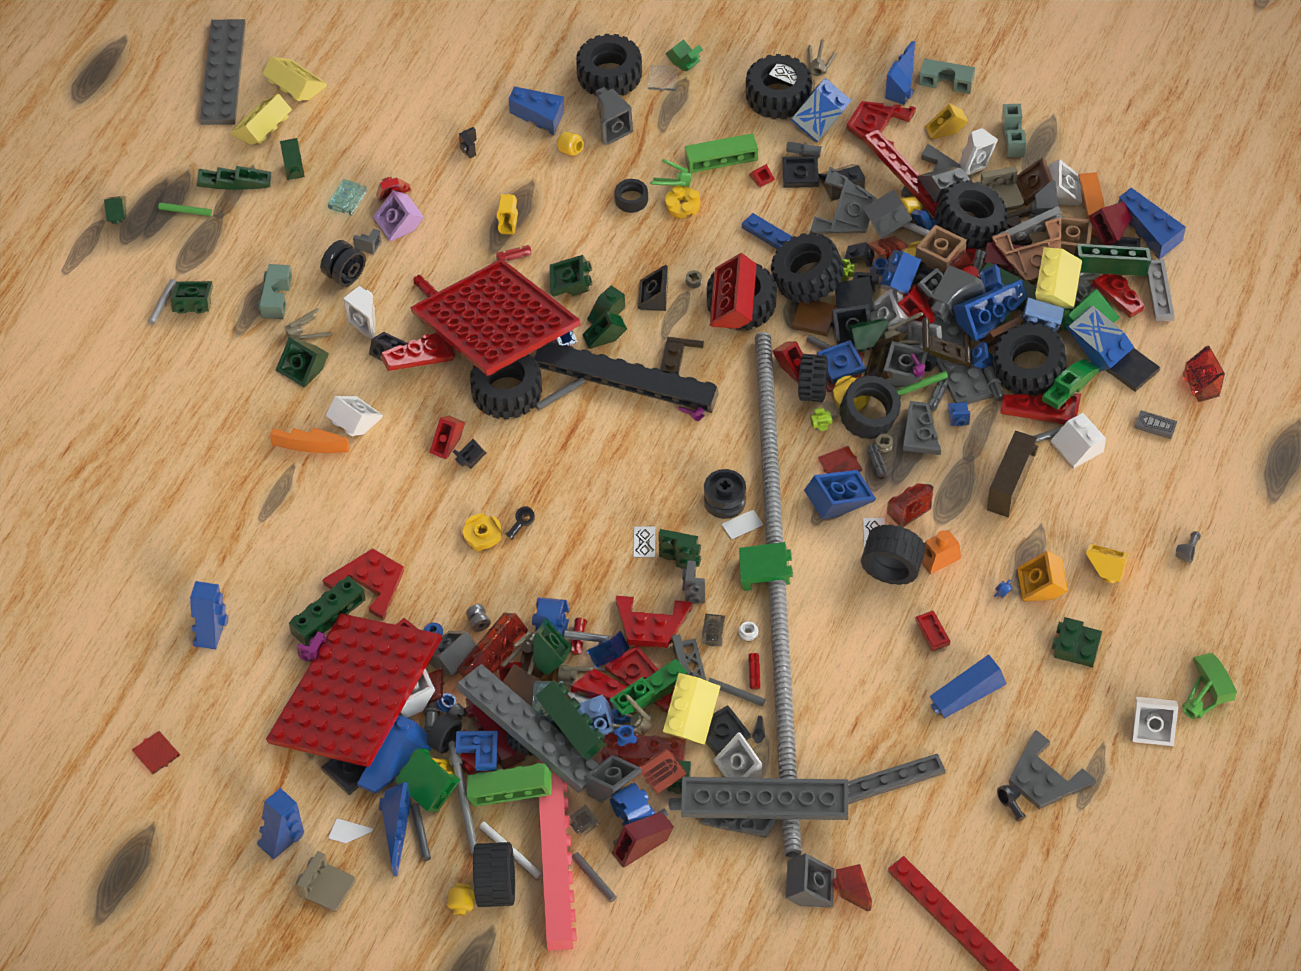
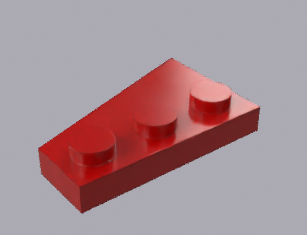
[1091,274,1144,318]
[570,668,627,705]

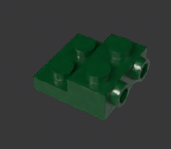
[550,255,592,297]
[171,281,213,314]
[658,529,701,569]
[1052,617,1102,667]

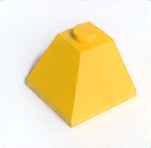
[1086,543,1129,584]

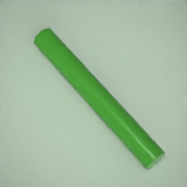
[158,203,212,216]
[897,371,948,396]

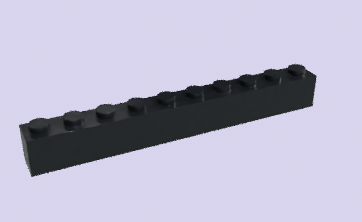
[534,341,719,413]

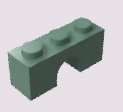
[919,59,975,94]
[1001,103,1026,158]
[258,264,292,319]

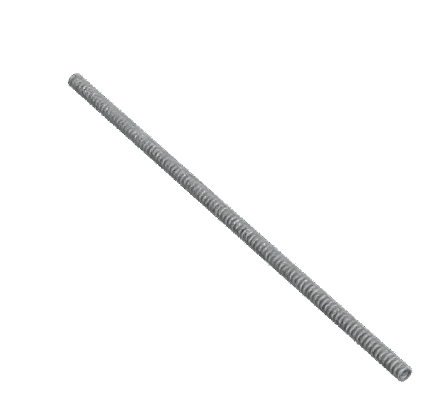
[755,332,802,858]

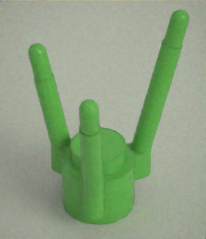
[650,159,692,187]
[1182,676,1219,719]

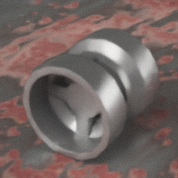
[466,604,491,632]

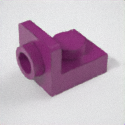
[296,632,326,662]

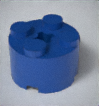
[532,597,569,635]
[609,782,656,827]

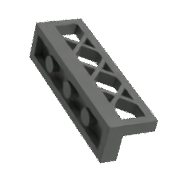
[672,634,707,681]

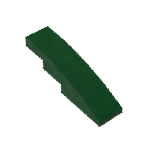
[196,166,271,190]

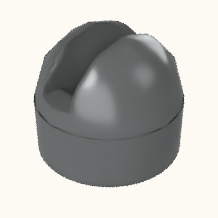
[448,703,465,720]

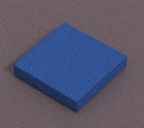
[817,340,866,384]

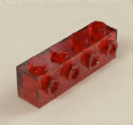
[457,612,528,678]
[601,732,686,767]

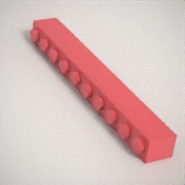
[537,758,577,951]

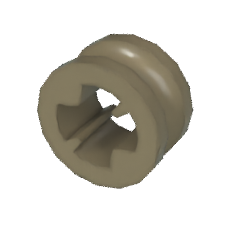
[686,270,702,288]
[876,434,893,453]

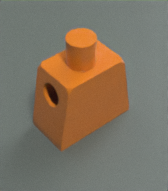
[922,530,961,574]

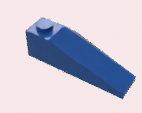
[885,41,915,105]
[952,279,1027,341]
[357,715,432,794]
[379,782,411,876]

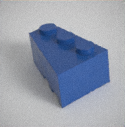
[509,86,565,135]
[190,581,229,650]
[257,788,304,860]

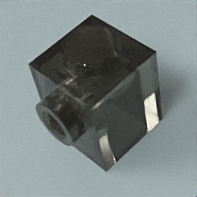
[702,613,725,646]
[569,804,601,836]

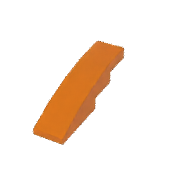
[1078,172,1105,238]
[270,428,350,453]

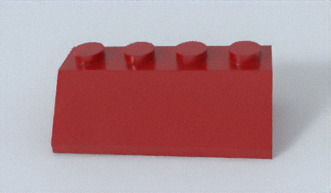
[710,253,757,329]

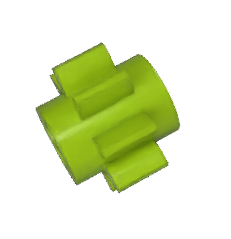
[841,259,855,281]
[810,407,832,431]

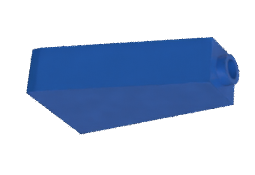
[930,654,1007,718]

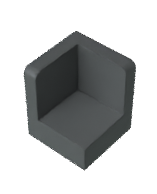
[353,228,382,255]

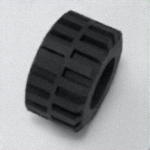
[798,354,828,402]

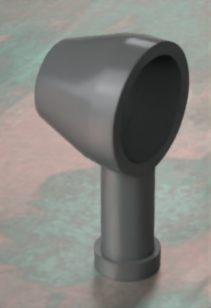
[1176,531,1201,563]

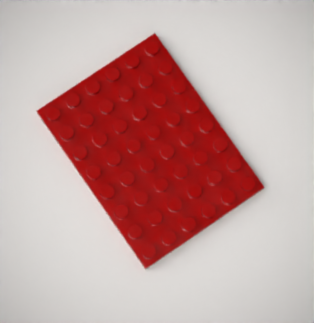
[410,259,581,376]
[266,614,442,767]

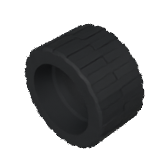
[839,375,901,439]
[861,524,926,585]
[473,842,515,907]

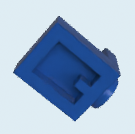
[911,209,937,230]
[980,264,1004,292]
[971,342,994,370]
[948,402,971,426]

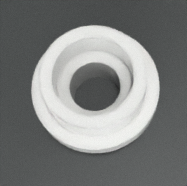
[739,621,758,641]

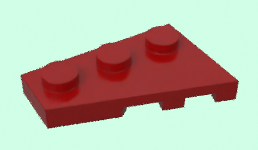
[376,177,412,201]

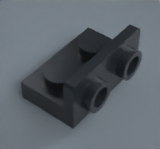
[369,332,408,361]

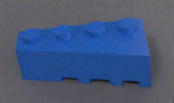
[1118,187,1186,259]

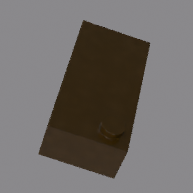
[987,430,1039,518]

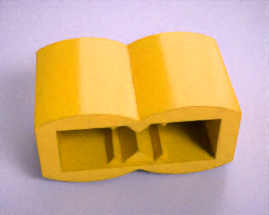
[497,194,518,235]

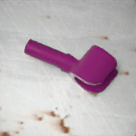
[910,354,925,377]
[678,406,705,421]

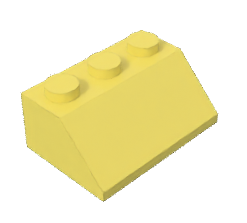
[262,56,327,101]
[230,94,292,145]
[1035,247,1082,309]
[663,673,720,745]

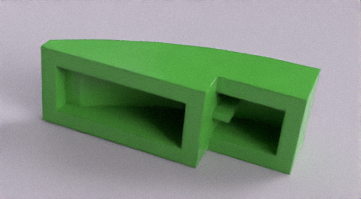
[1193,653,1237,705]

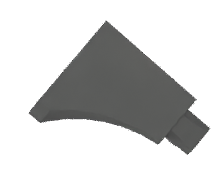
[596,87,633,145]
[931,265,986,322]

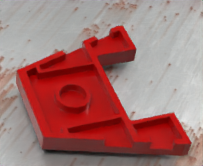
[846,101,916,147]
[322,548,404,620]
[616,596,692,648]

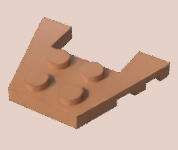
[992,217,1061,282]

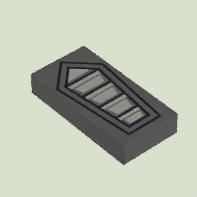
[1135,410,1177,439]

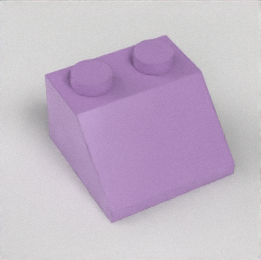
[373,191,424,241]

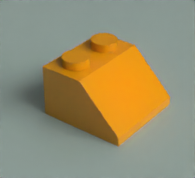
[1017,551,1068,602]

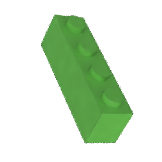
[685,133,758,173]
[467,763,552,807]

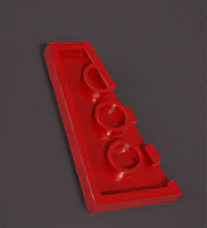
[380,332,455,371]
[1000,393,1081,425]
[605,646,675,713]

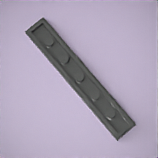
[848,753,945,804]

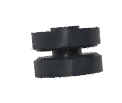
[320,240,366,287]
[704,469,746,519]

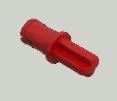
[570,617,587,655]

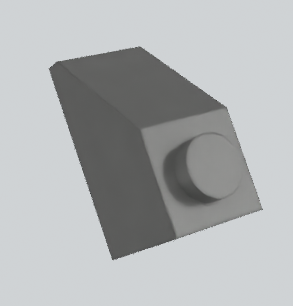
[916,268,943,301]

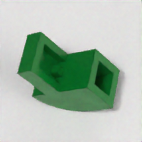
[665,39,703,71]

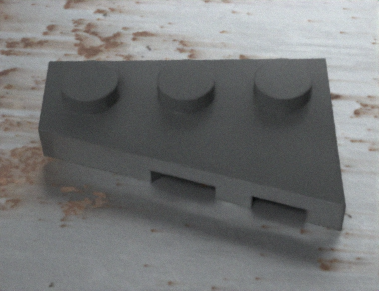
[903,401,941,455]
[702,818,777,838]

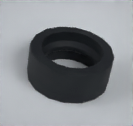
[614,179,648,213]
[427,713,462,754]

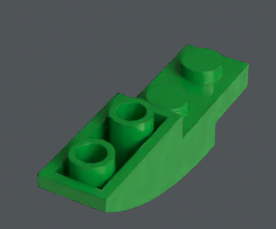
[1042,359,1100,410]
[610,659,688,715]

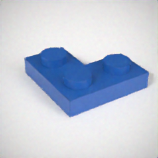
[456,731,498,771]

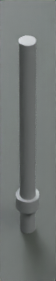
[448,741,477,856]

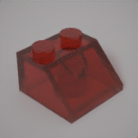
[1183,346,1225,402]
[887,483,934,527]

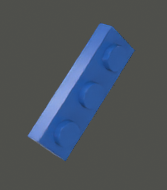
[742,213,793,249]

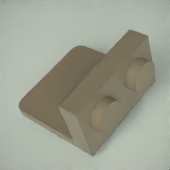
[980,166,1024,210]
[296,851,355,912]

